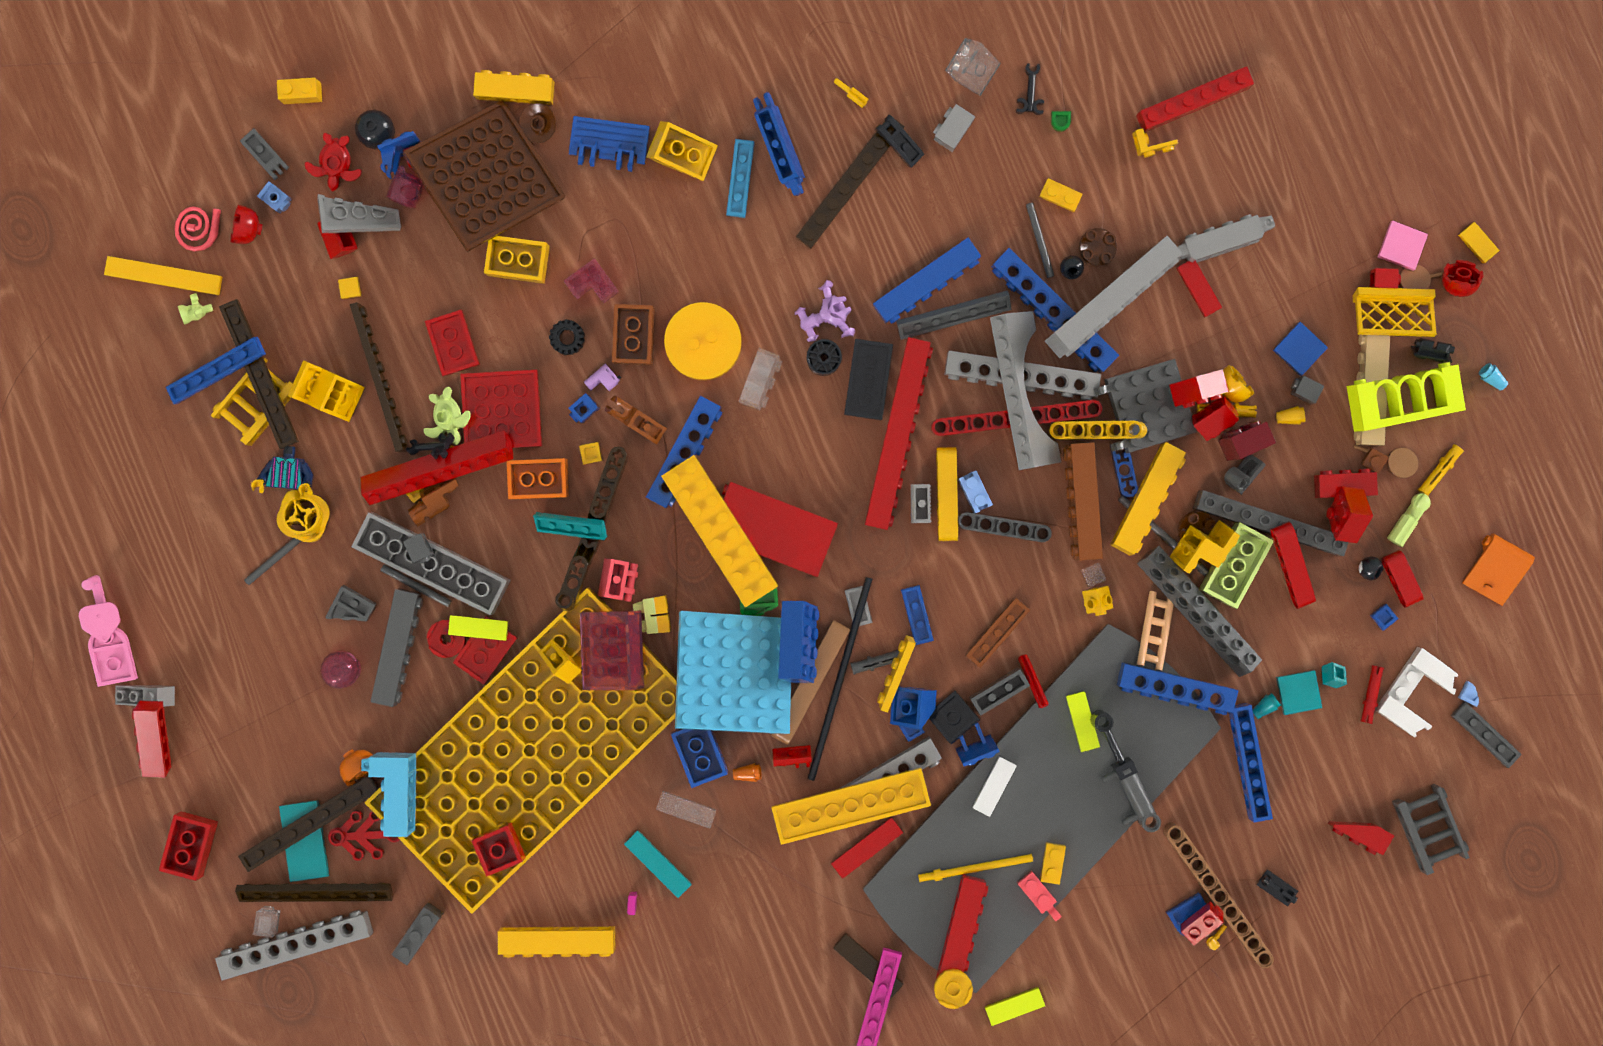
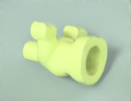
[178,293,214,325]

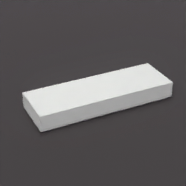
[972,756,1017,817]

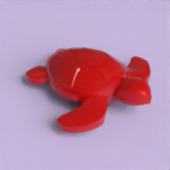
[304,133,362,192]

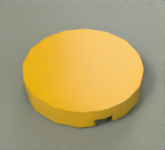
[934,969,973,1009]

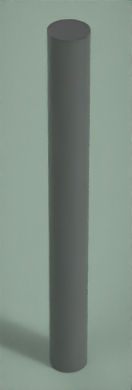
[1026,203,1054,278]
[244,530,304,585]
[380,564,452,607]

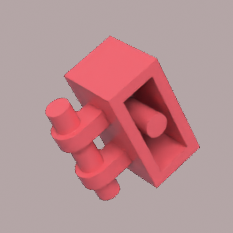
[598,558,639,602]

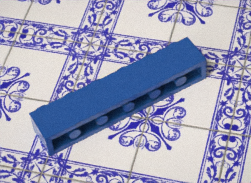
[873,237,981,324]

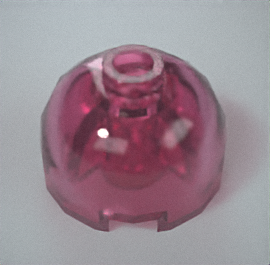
[320,650,361,689]

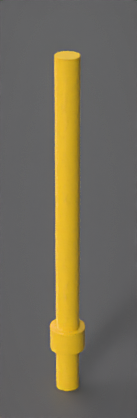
[918,854,1033,882]

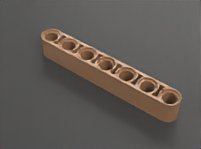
[771,620,850,745]

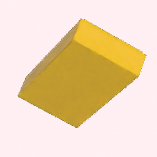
[1458,222,1500,264]

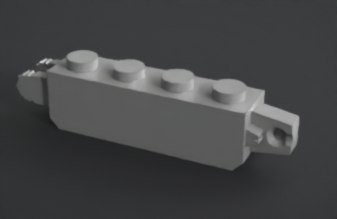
[1177,215,1275,263]

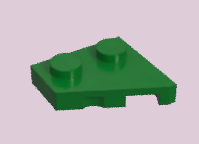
[739,587,778,616]

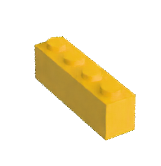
[473,70,555,105]

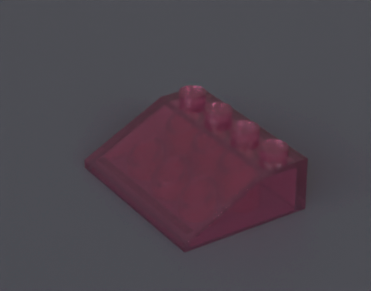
[580,610,644,690]

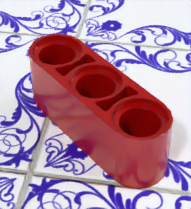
[1381,550,1424,608]

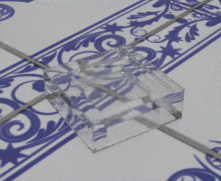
[1081,563,1106,588]

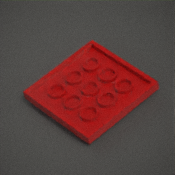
[460,369,542,448]

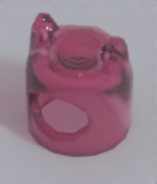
[386,165,423,209]

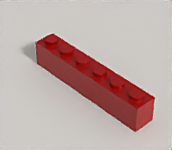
[1136,66,1254,133]
[934,874,988,984]

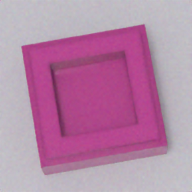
[627,892,637,915]

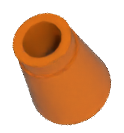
[733,763,762,782]

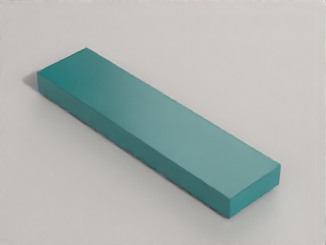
[533,512,607,540]
[624,830,692,898]

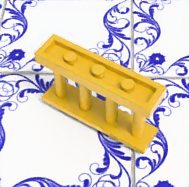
[211,357,293,446]

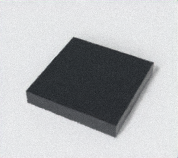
[929,691,980,745]

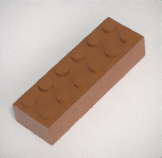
[1063,442,1103,560]

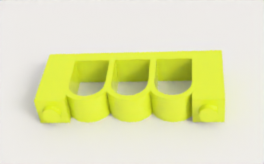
[1346,362,1466,432]

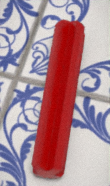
[1018,654,1049,708]

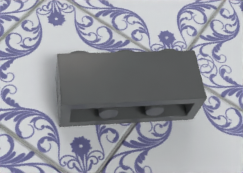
[969,667,1030,716]
[391,902,444,965]

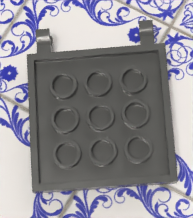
[1093,359,1197,454]

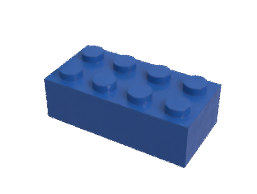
[778,601,819,683]

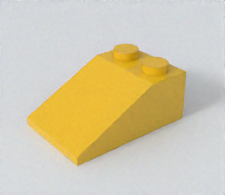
[646,121,718,181]

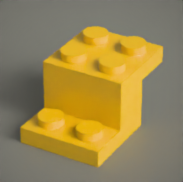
[288,360,365,422]
[1169,520,1240,574]

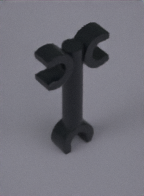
[1016,63,1044,115]
[406,432,455,459]

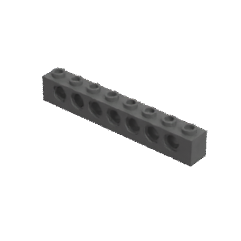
[1193,490,1349,556]
[1137,546,1262,677]

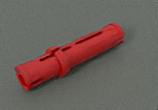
[1360,665,1384,724]

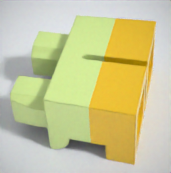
[633,595,671,634]

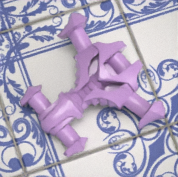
[794,280,855,342]

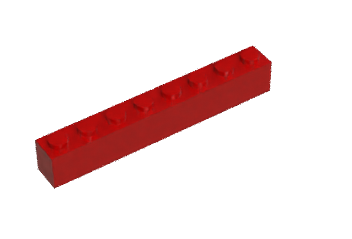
[361,430,514,505]

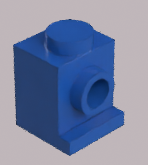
[568,393,600,423]

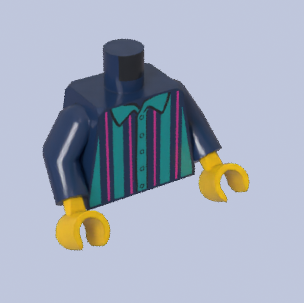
[251,446,314,496]

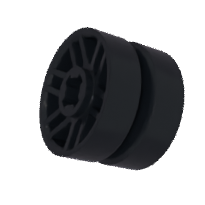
[807,339,842,376]

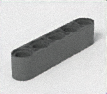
[958,512,1052,542]

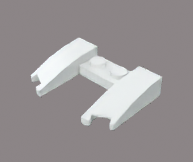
[1375,647,1458,737]

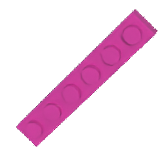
[856,947,902,1046]

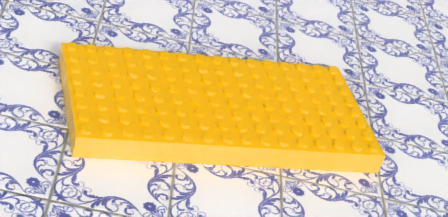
[364,587,677,914]

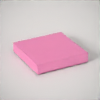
[1378,221,1428,271]

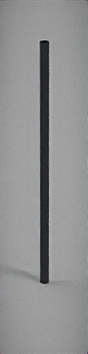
[807,577,873,781]

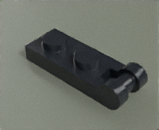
[875,114,925,168]

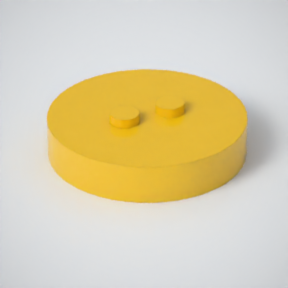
[664,302,742,380]

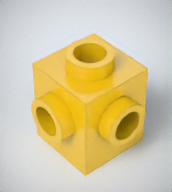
[1082,586,1113,616]

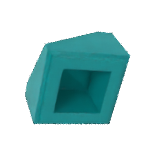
[1321,662,1347,688]

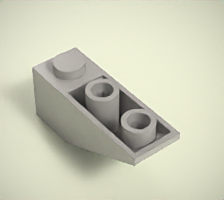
[115,685,175,707]

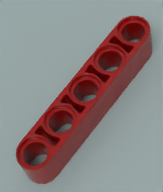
[1270,522,1316,609]

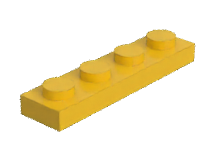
[877,635,916,713]

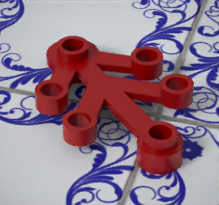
[328,810,400,861]

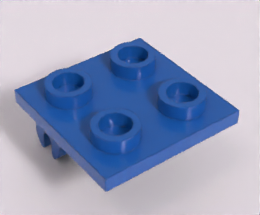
[377,131,421,179]
[956,723,1000,766]

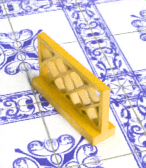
[1352,287,1437,337]

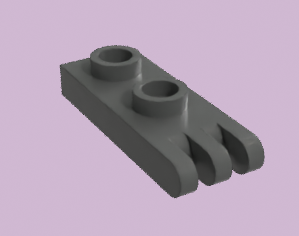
[240,128,289,180]

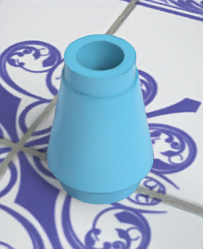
[1479,363,1508,391]

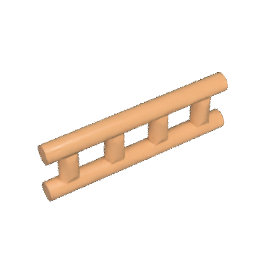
[1137,591,1174,671]

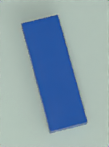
[901,585,934,645]

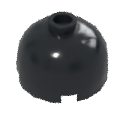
[355,109,395,150]

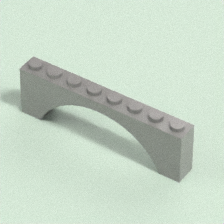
[990,311,1061,470]

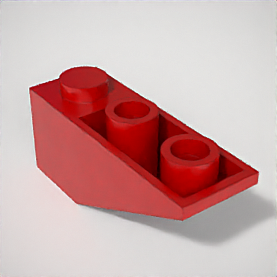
[1328,821,1394,855]

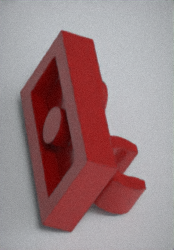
[772,745,812,768]

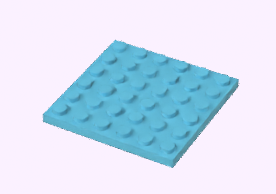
[675,611,791,734]

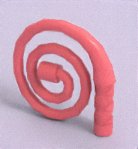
[175,206,221,251]

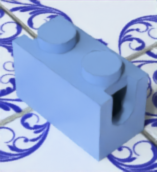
[957,470,993,513]

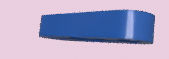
[1111,448,1138,497]

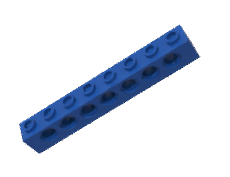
[991,248,1119,373]

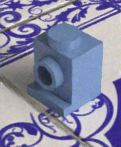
[257,181,292,214]

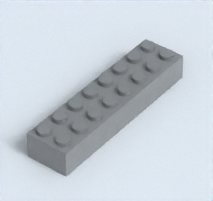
[1045,236,1182,359]
[351,512,511,615]

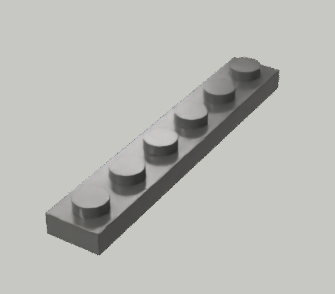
[896,291,1012,340]

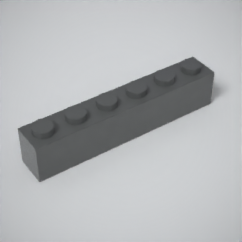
[371,589,423,707]

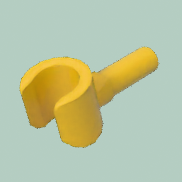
[1206,924,1227,950]

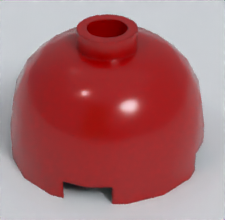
[230,205,263,245]
[1442,260,1484,297]

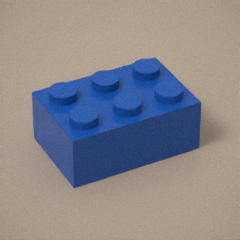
[671,729,728,788]

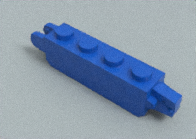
[753,92,805,196]

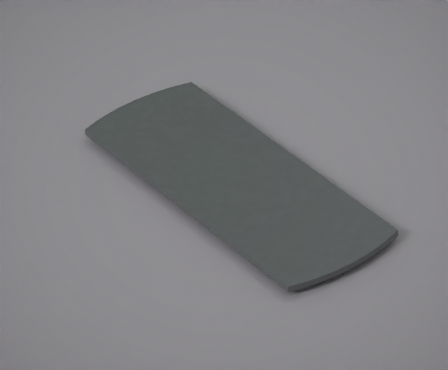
[863,624,1221,993]

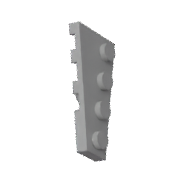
[317,194,401,233]

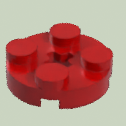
[427,620,466,658]

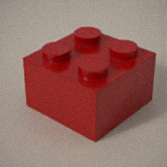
[1169,369,1229,408]
[1326,486,1373,543]
[471,822,526,877]

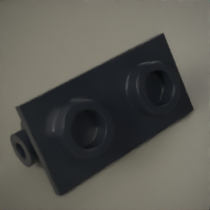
[1411,338,1455,363]
[1256,869,1299,907]

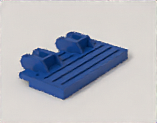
[569,116,650,172]

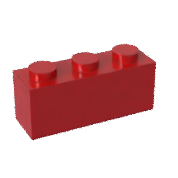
[1314,469,1378,498]

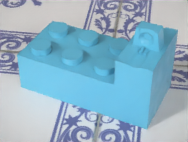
[361,752,416,837]

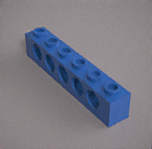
[646,396,723,508]
[1117,663,1239,715]
[1228,703,1273,823]

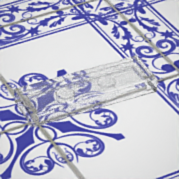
[656,791,717,829]

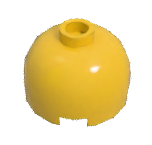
[1221,364,1254,403]

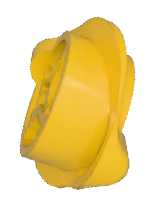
[277,490,330,542]

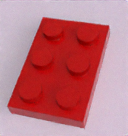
[425,310,480,377]
[453,616,518,685]

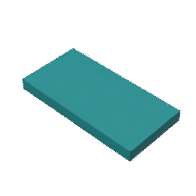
[279,800,329,882]

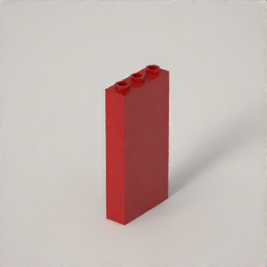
[722,482,838,577]

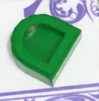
[1051,111,1071,132]

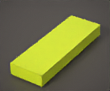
[448,615,509,641]
[1066,691,1100,752]
[985,987,1045,1026]

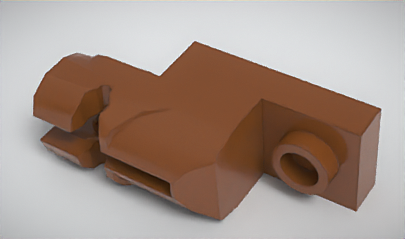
[605,395,667,444]
[408,478,459,527]

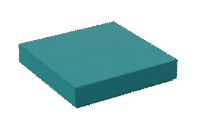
[1276,670,1322,715]

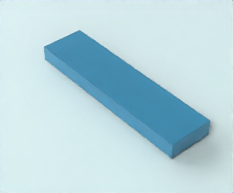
[726,139,755,218]

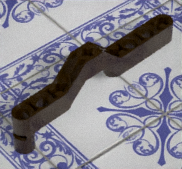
[555,446,628,611]

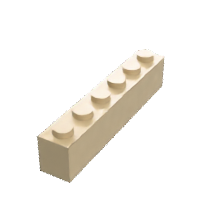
[1354,335,1390,446]

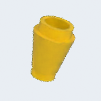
[1276,406,1305,425]

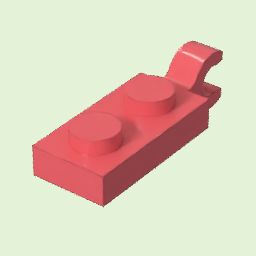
[1017,871,1062,921]

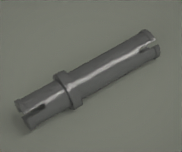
[850,650,899,675]

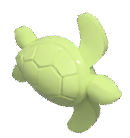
[424,387,471,445]

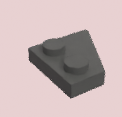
[325,585,377,621]

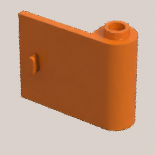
[1462,533,1535,606]

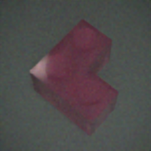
[564,258,619,303]

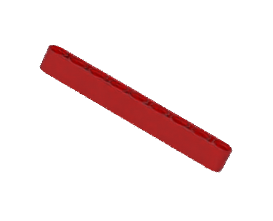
[931,400,1102,436]

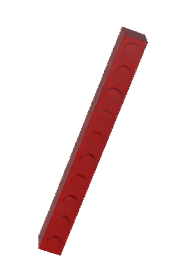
[864,337,933,530]

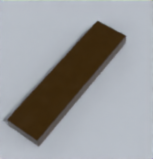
[833,933,904,998]

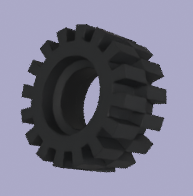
[549,319,585,355]

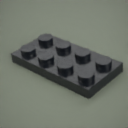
[844,339,893,420]

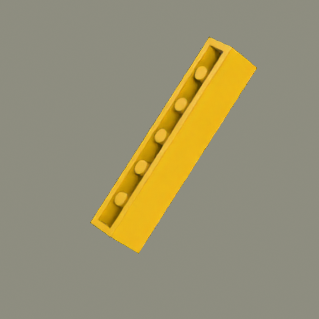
[1110,442,1186,556]
[498,926,615,958]

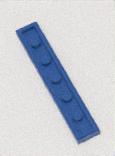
[166,337,266,405]

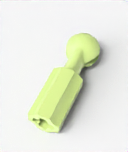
[1387,493,1431,547]

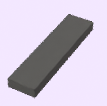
[1451,702,1522,768]

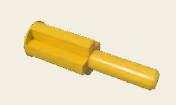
[834,78,869,108]

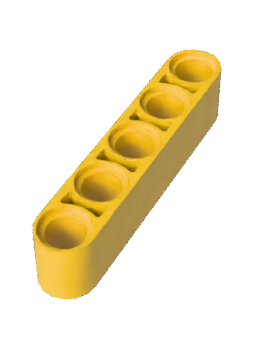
[1049,421,1147,440]
[936,447,958,541]

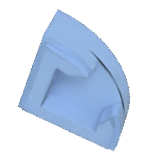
[1458,681,1479,707]

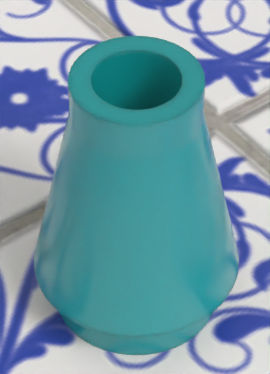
[1252,693,1281,719]

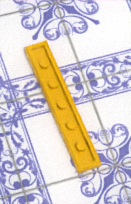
[104,256,223,295]

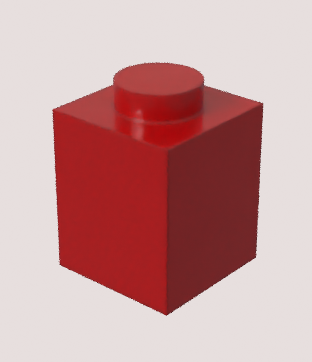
[1369,268,1401,288]

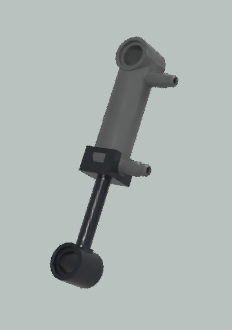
[1090,710,1161,832]

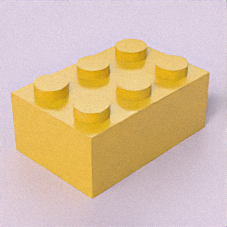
[484,236,550,284]

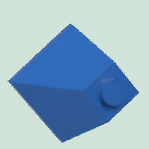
[890,686,937,729]

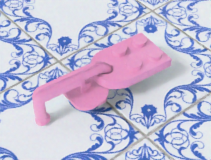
[79,575,138,687]

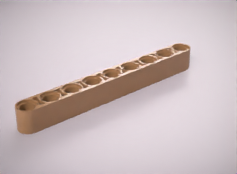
[1164,823,1274,968]

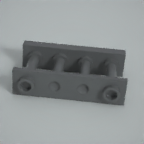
[1392,784,1470,875]

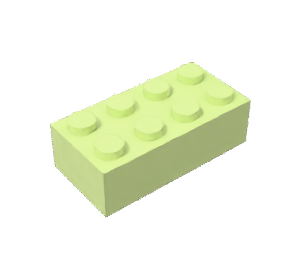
[1199,522,1273,609]

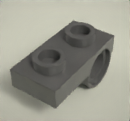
[1224,454,1266,495]

